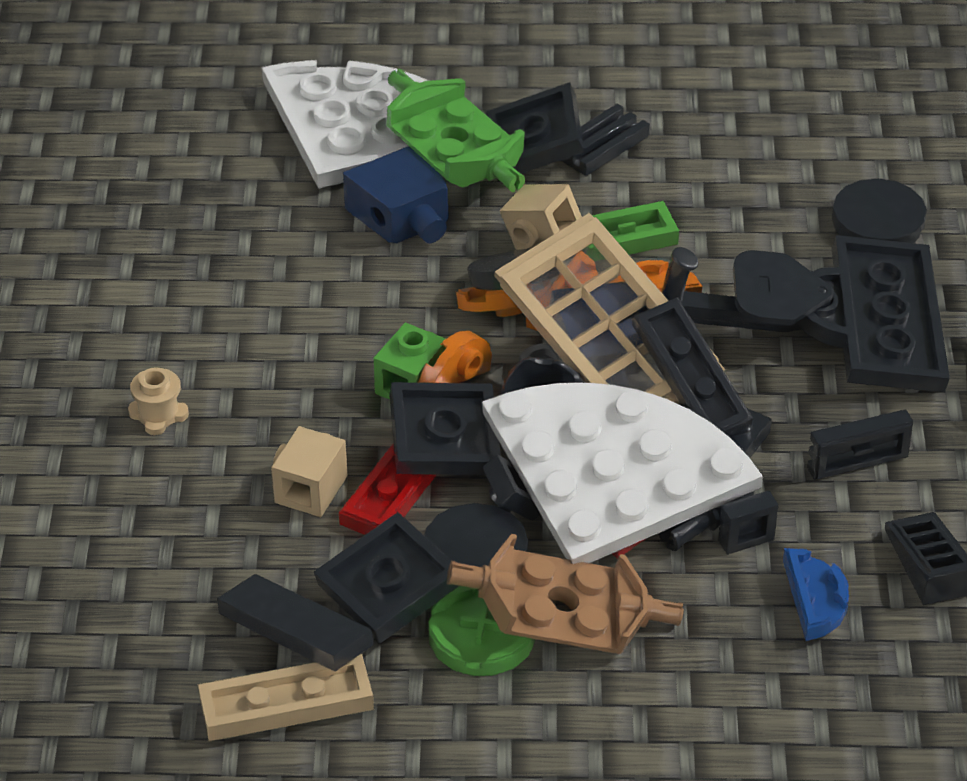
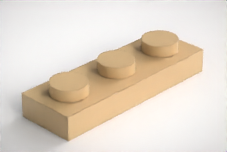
[198,654,374,741]

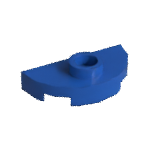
[783,548,849,641]

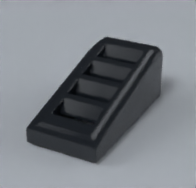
[884,512,967,605]

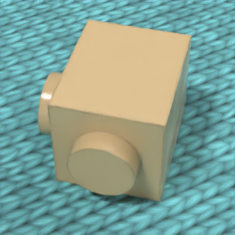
[500,184,582,250]
[271,426,348,517]

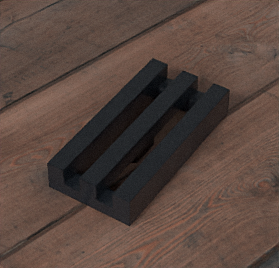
[563,103,650,176]
[807,409,913,480]

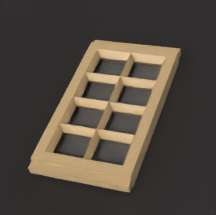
[494,213,725,404]

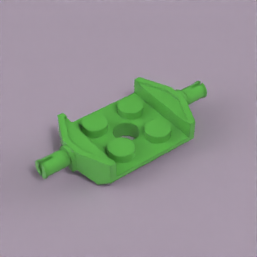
[386,69,525,192]

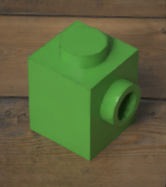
[373,322,446,400]

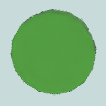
[429,586,536,676]

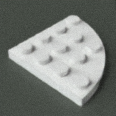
[262,60,428,188]
[482,383,763,564]

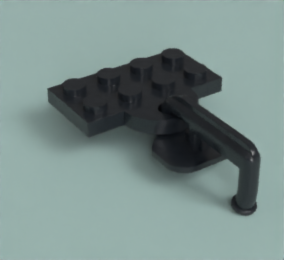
[662,235,950,392]

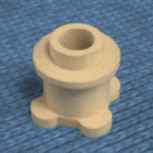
[128,368,189,435]

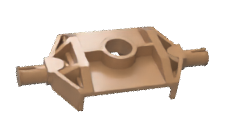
[447,534,684,654]

